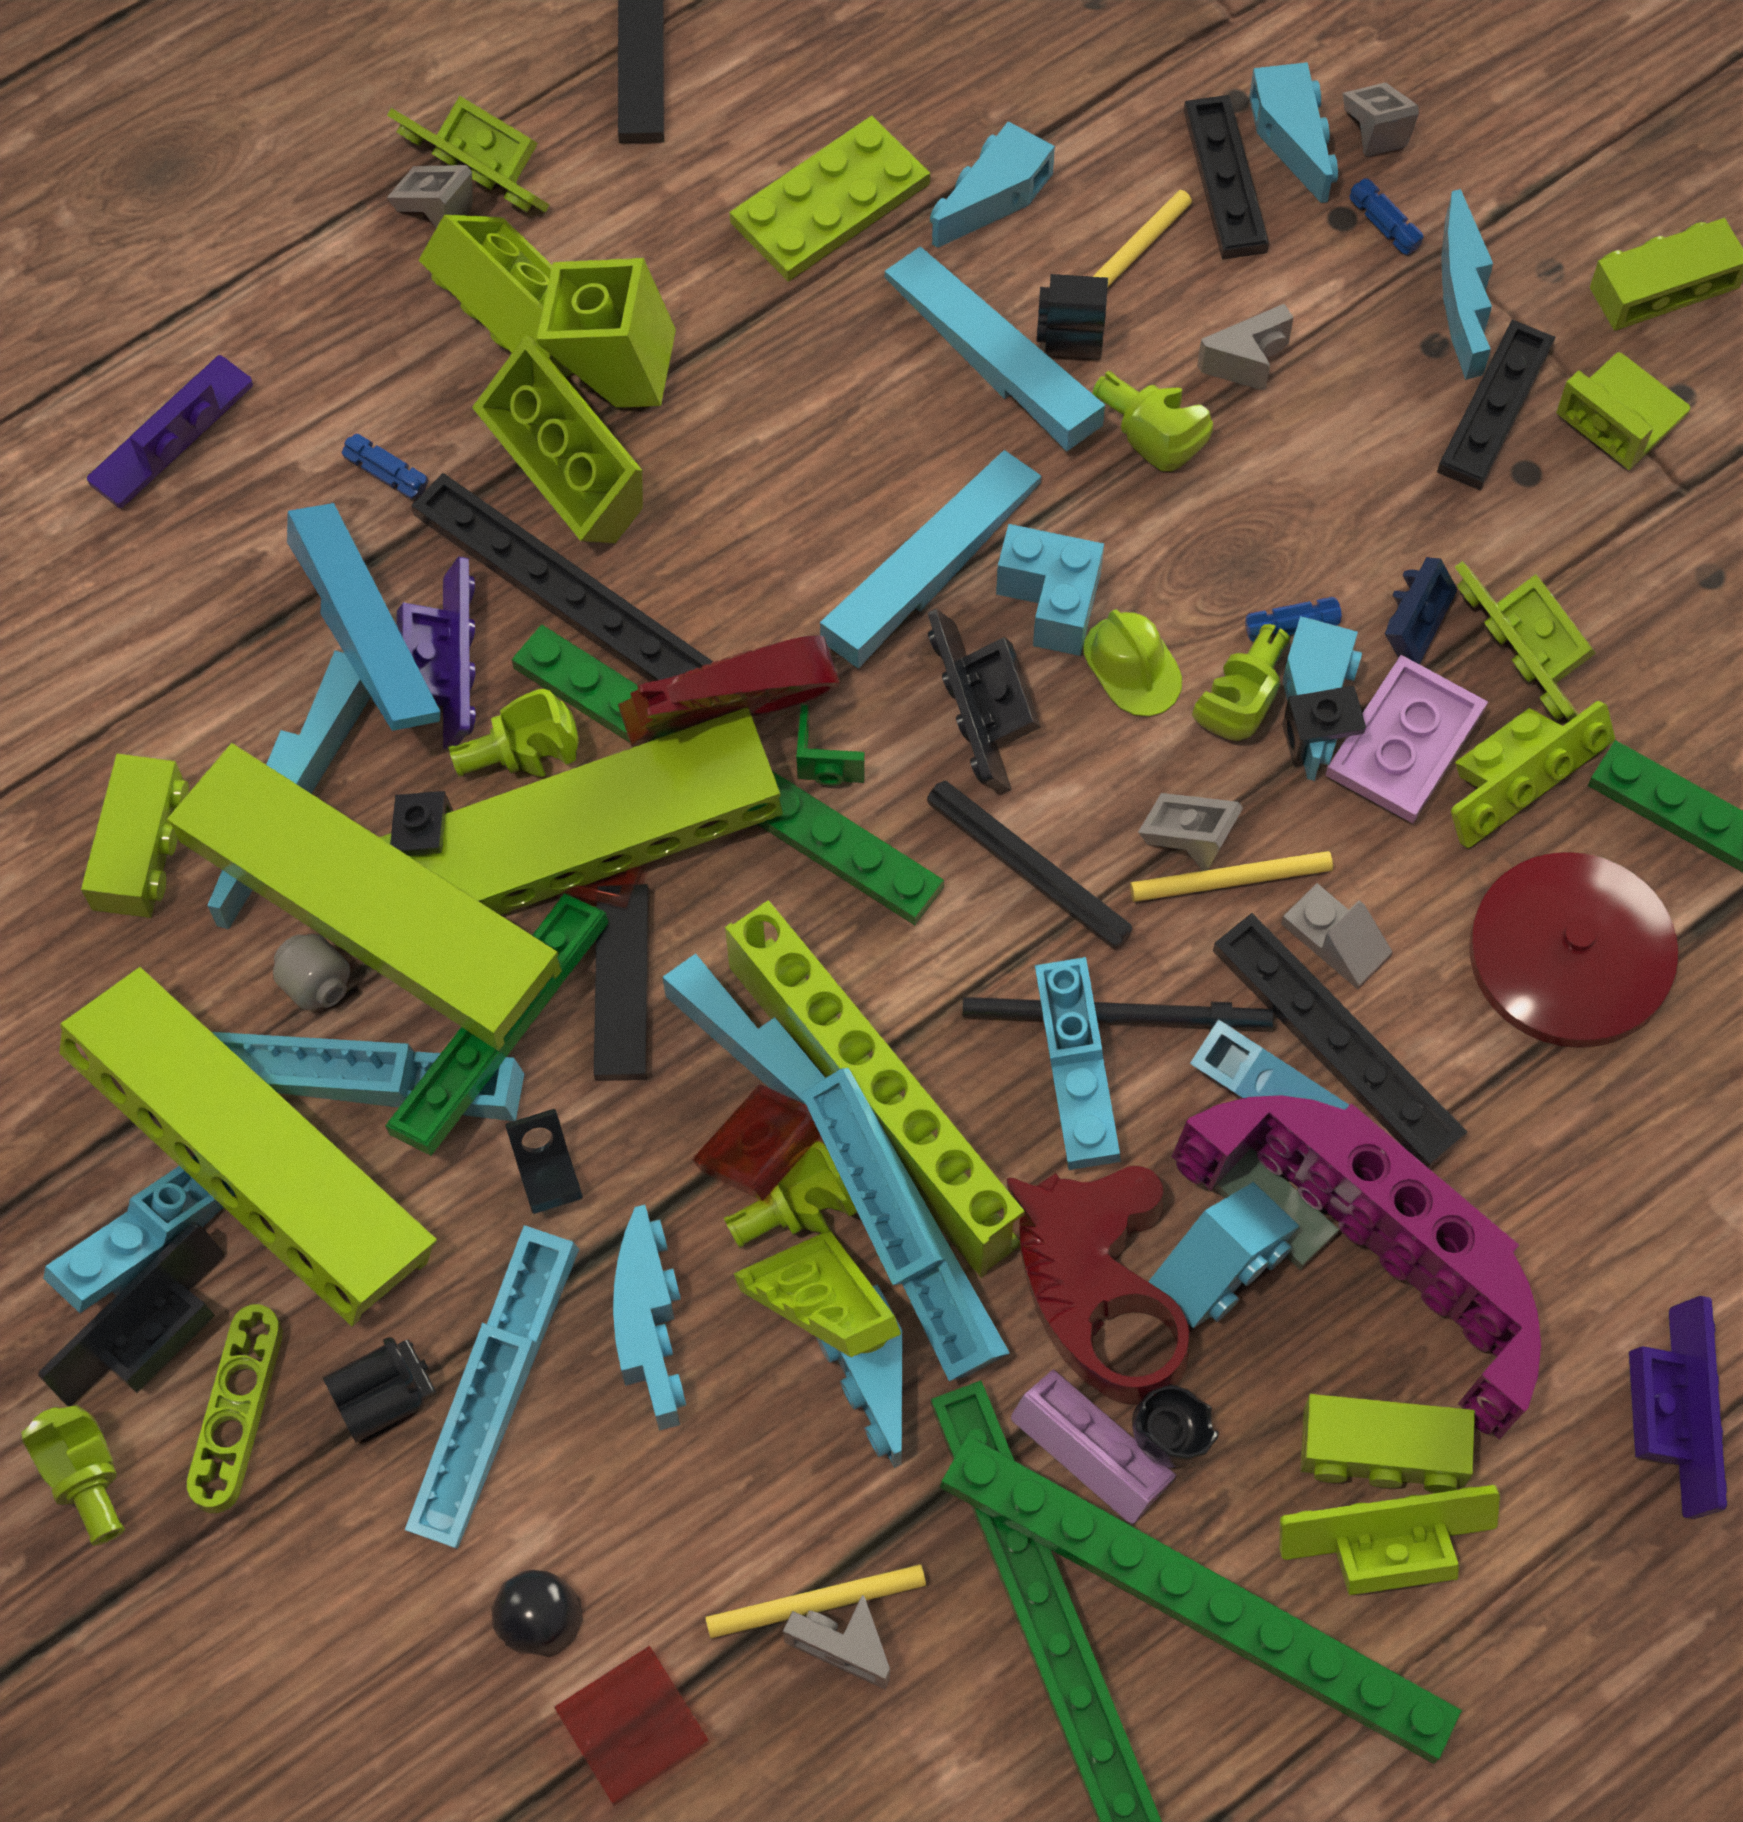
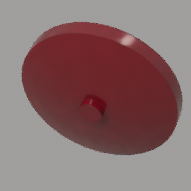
[1469,852,1678,1048]

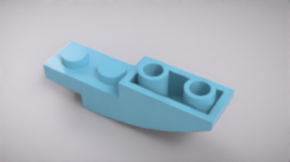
[1035,957,1121,1170]
[43,1155,235,1313]
[613,1205,686,1431]

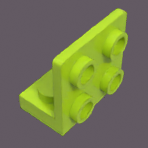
[1556,352,1690,470]

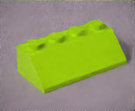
[418,215,573,378]
[472,336,643,543]

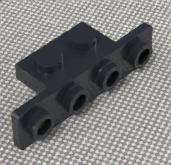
[928,608,1041,794]
[38,1222,224,1406]

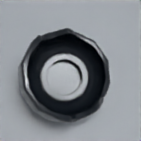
[1132,1384,1219,1468]
[491,1569,583,1657]

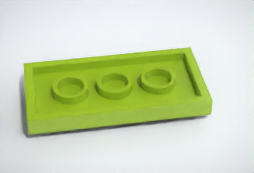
[729,115,930,282]

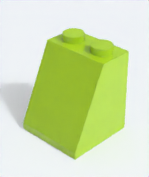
[536,258,676,407]

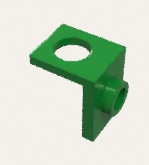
[796,704,865,786]

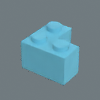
[996,524,1104,656]
[1148,1182,1299,1328]

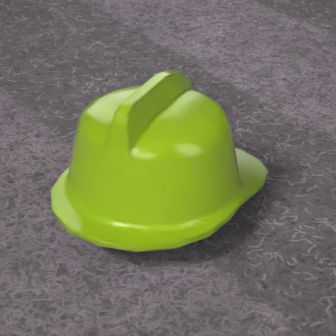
[1084,609,1182,717]

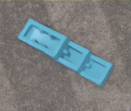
[1441,189,1493,380]

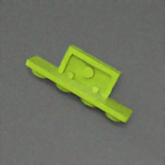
[387,95,550,212]
[1455,561,1596,721]
[1451,701,1615,848]
[1279,1485,1500,1595]

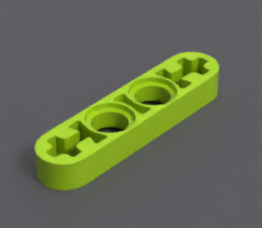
[187,1304,283,1513]

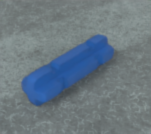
[1349,178,1424,255]
[342,434,428,500]
[1245,597,1342,642]

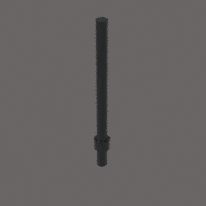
[962,997,1273,1032]

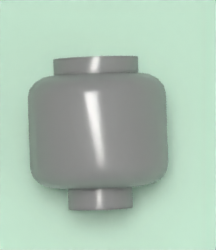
[273,934,350,1010]

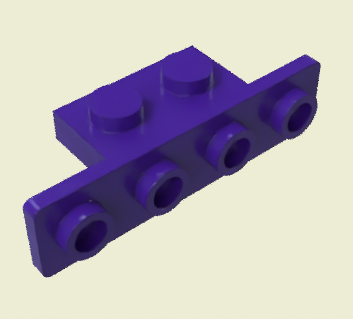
[87,355,253,508]
[396,556,476,749]
[1629,1296,1727,1519]

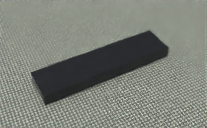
[618,0,665,143]
[1184,95,1269,260]
[1437,319,1556,491]
[594,884,650,1081]

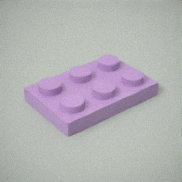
[1325,655,1488,824]

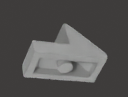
[1343,82,1419,156]
[387,165,473,228]
[1197,304,1293,390]
[1138,793,1243,871]
[1281,883,1393,989]
[783,1595,890,1690]

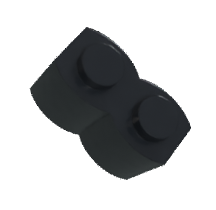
[1036,274,1108,359]

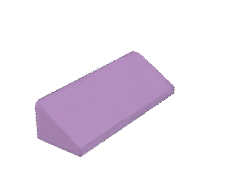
[1011,1369,1177,1524]

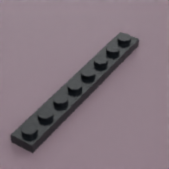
[411,473,713,682]

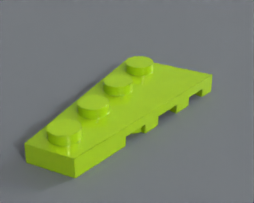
[733,1230,901,1357]

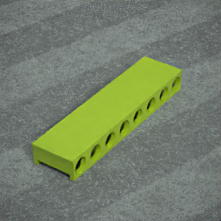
[379,707,783,915]
[167,743,561,1051]
[725,900,1025,1278]
[59,967,437,1327]

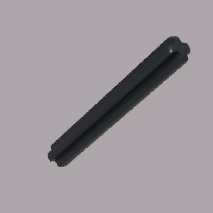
[927,781,1133,949]

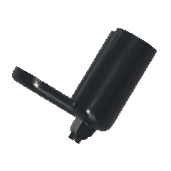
[322,1337,437,1443]

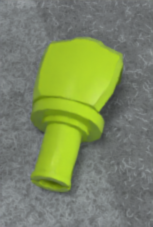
[1092,371,1213,471]
[1192,624,1290,741]
[448,689,579,777]
[724,1141,857,1248]
[21,1405,125,1546]

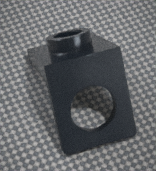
[1282,686,1366,767]
[390,791,453,856]
[505,1109,583,1214]

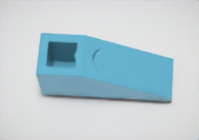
[1249,62,1338,203]
[930,121,1055,247]
[1283,616,1362,781]
[1190,1019,1349,1110]
[816,1284,902,1468]

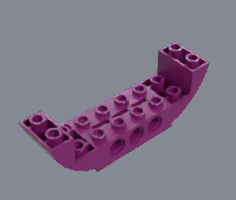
[1171,1095,1541,1440]

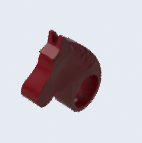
[618,635,840,747]
[1007,1166,1189,1405]

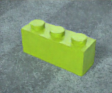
[1589,218,1743,331]
[81,754,189,918]
[1300,1394,1475,1493]

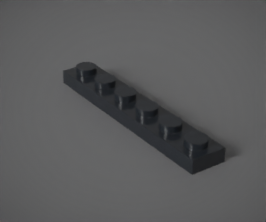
[1213,913,1467,1169]

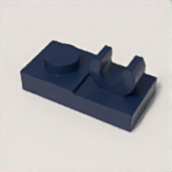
[1384,557,1458,665]

